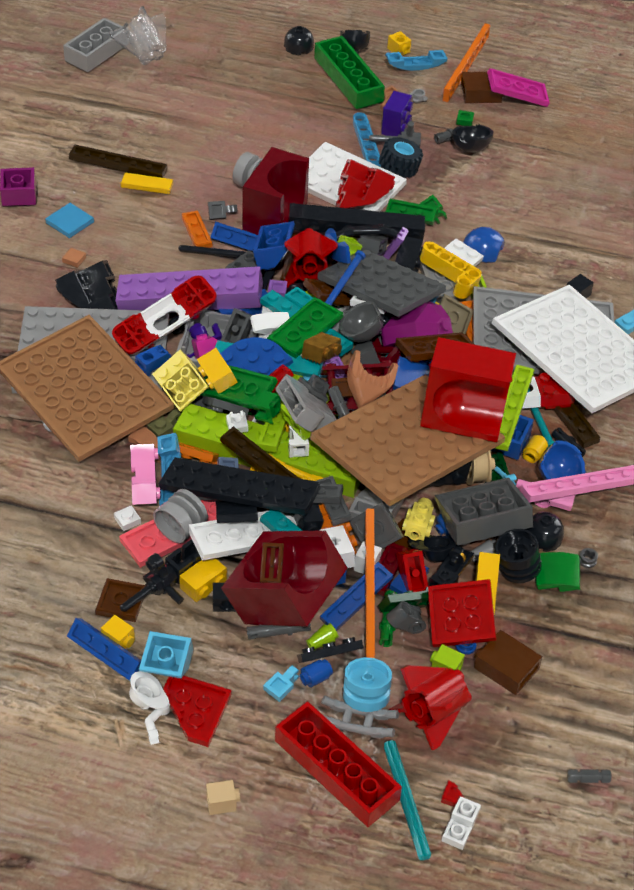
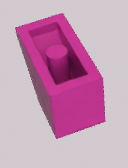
[191,334,219,359]

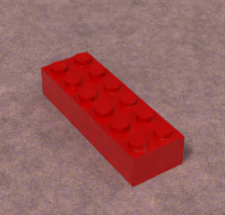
[275,701,402,827]

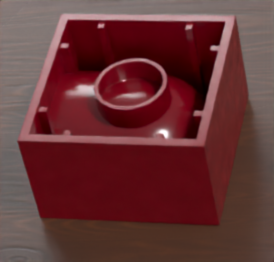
[242,147,309,235]
[221,531,348,627]

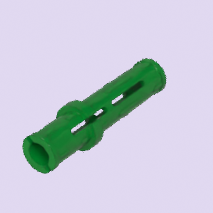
[379,590,398,647]

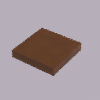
[95,578,145,622]

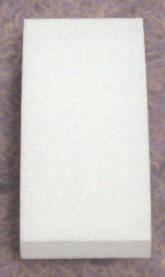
[250,312,290,334]
[442,796,481,850]

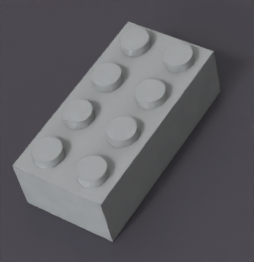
[63,18,128,72]

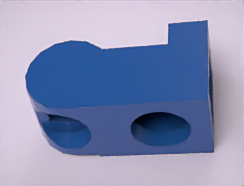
[135,345,172,377]

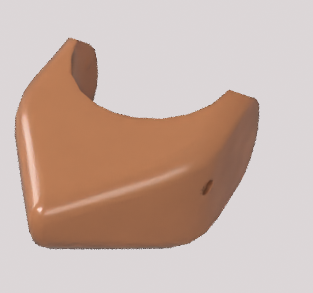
[347,350,398,409]

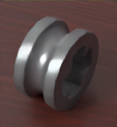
[580,548,598,568]

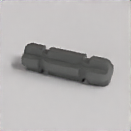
[567,769,612,783]

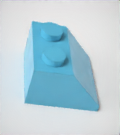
[139,631,194,678]

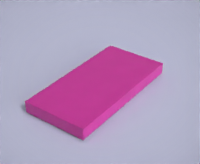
[487,68,550,107]

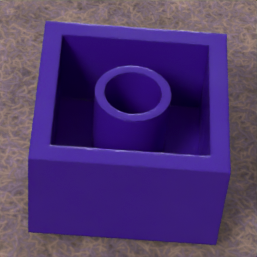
[381,91,413,136]

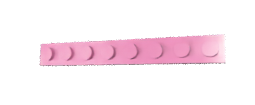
[520,465,634,502]

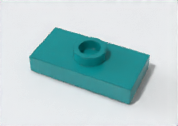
[284,287,313,308]
[260,509,302,531]

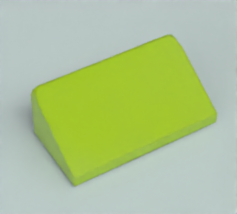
[281,404,314,441]

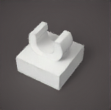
[226,410,248,432]

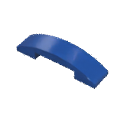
[325,228,351,264]

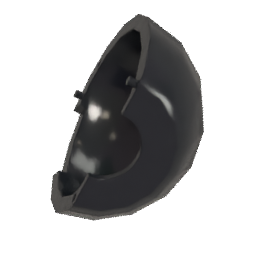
[452,124,494,153]

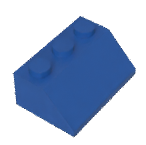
[253,221,295,270]

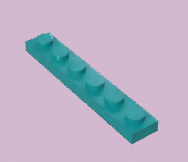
[260,290,353,357]

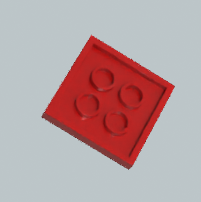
[428,579,497,647]

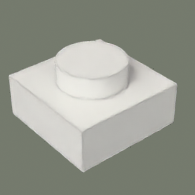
[114,505,141,531]

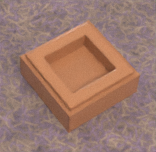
[62,248,86,268]

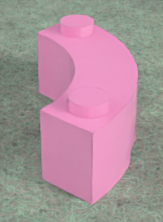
[130,444,160,505]

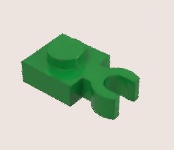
[419,195,447,224]

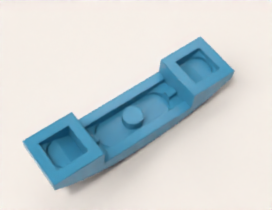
[385,50,448,71]
[157,433,181,506]

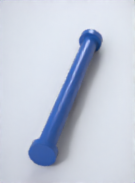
[325,250,366,306]

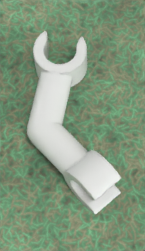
[145,703,170,745]

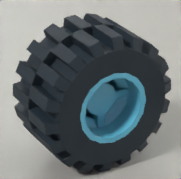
[379,137,423,178]

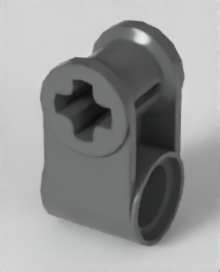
[386,601,427,634]

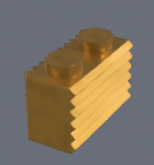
[302,332,342,364]

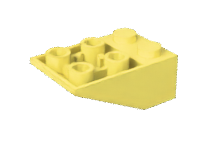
[152,350,209,412]

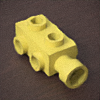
[402,498,435,541]

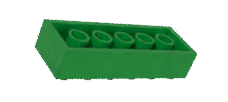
[314,36,385,109]

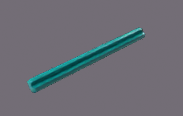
[384,740,431,861]

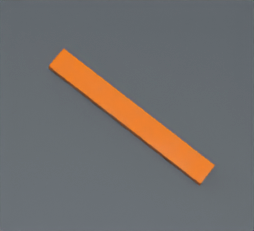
[443,23,490,102]
[365,509,375,658]

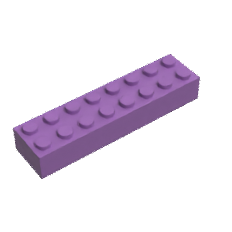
[115,266,263,313]

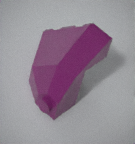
[381,301,453,346]

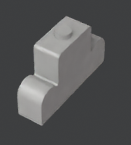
[275,374,336,432]

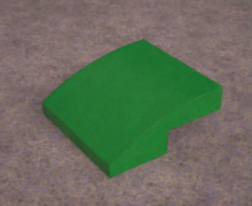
[536,552,580,592]

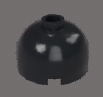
[284,26,314,55]
[340,30,370,53]
[525,512,564,552]

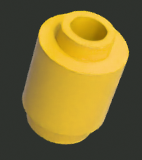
[523,435,548,463]

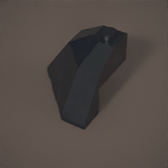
[55,260,118,310]

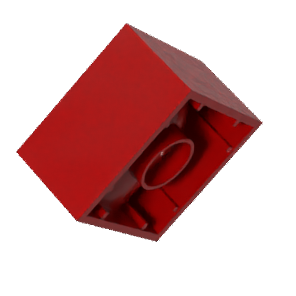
[420,337,516,442]

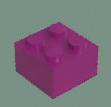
[0,167,36,206]

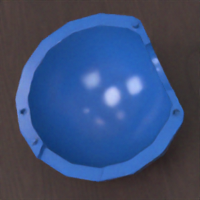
[463,227,505,262]
[538,440,586,480]

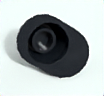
[408,535,457,562]

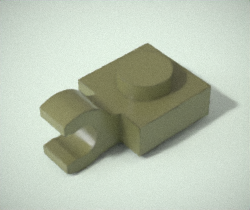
[147,409,181,437]

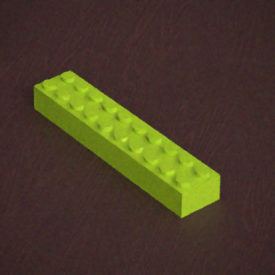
[173,403,361,498]

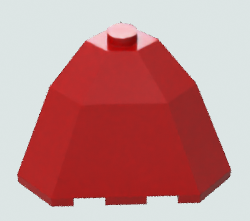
[335,159,395,208]

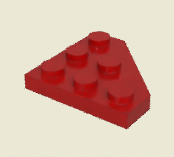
[163,675,232,747]

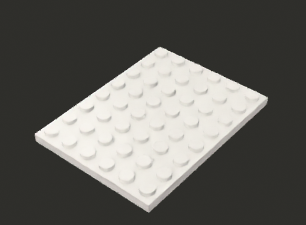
[492,285,634,413]

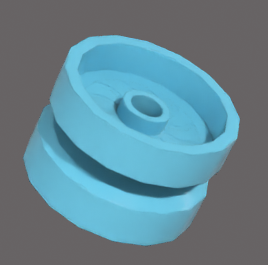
[343,657,392,712]

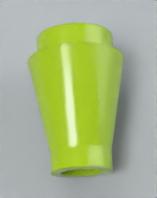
[306,623,339,649]

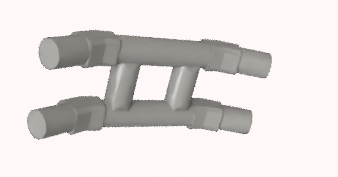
[321,696,399,738]

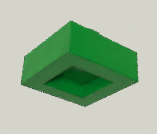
[456,110,474,126]

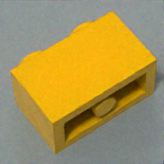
[197,348,238,393]
[179,558,227,603]

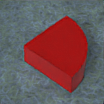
[441,780,464,807]

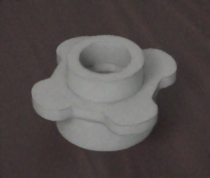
[410,89,427,103]

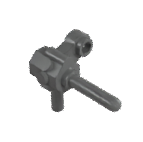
[369,121,421,147]

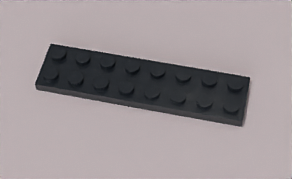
[158,457,321,515]

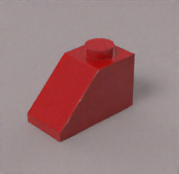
[396,549,428,592]

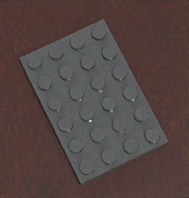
[318,249,446,317]

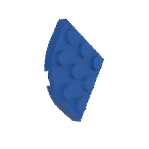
[220,337,293,376]

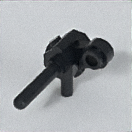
[120,553,184,612]

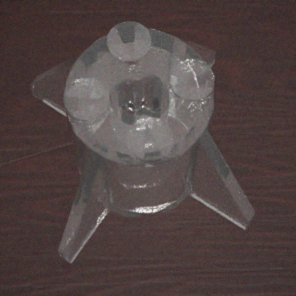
[109,6,167,65]

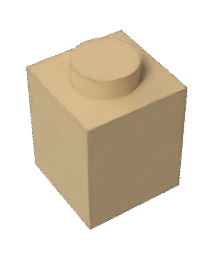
[206,780,240,815]

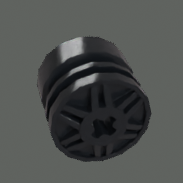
[495,529,542,583]

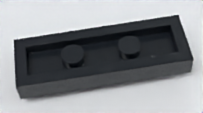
[297,637,364,663]

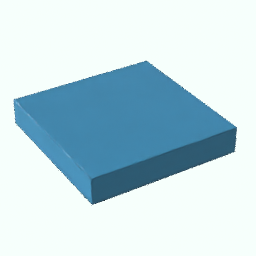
[45,203,94,238]

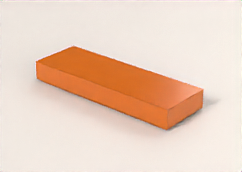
[182,211,212,248]

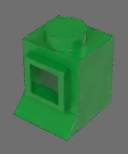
[252,390,281,424]

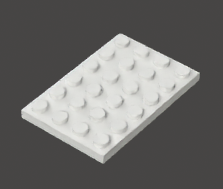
[308,142,407,211]

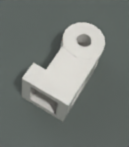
[288,425,309,457]

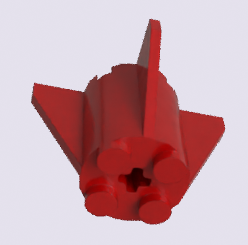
[284,228,338,288]
[389,665,472,750]

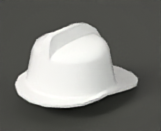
[129,671,169,709]

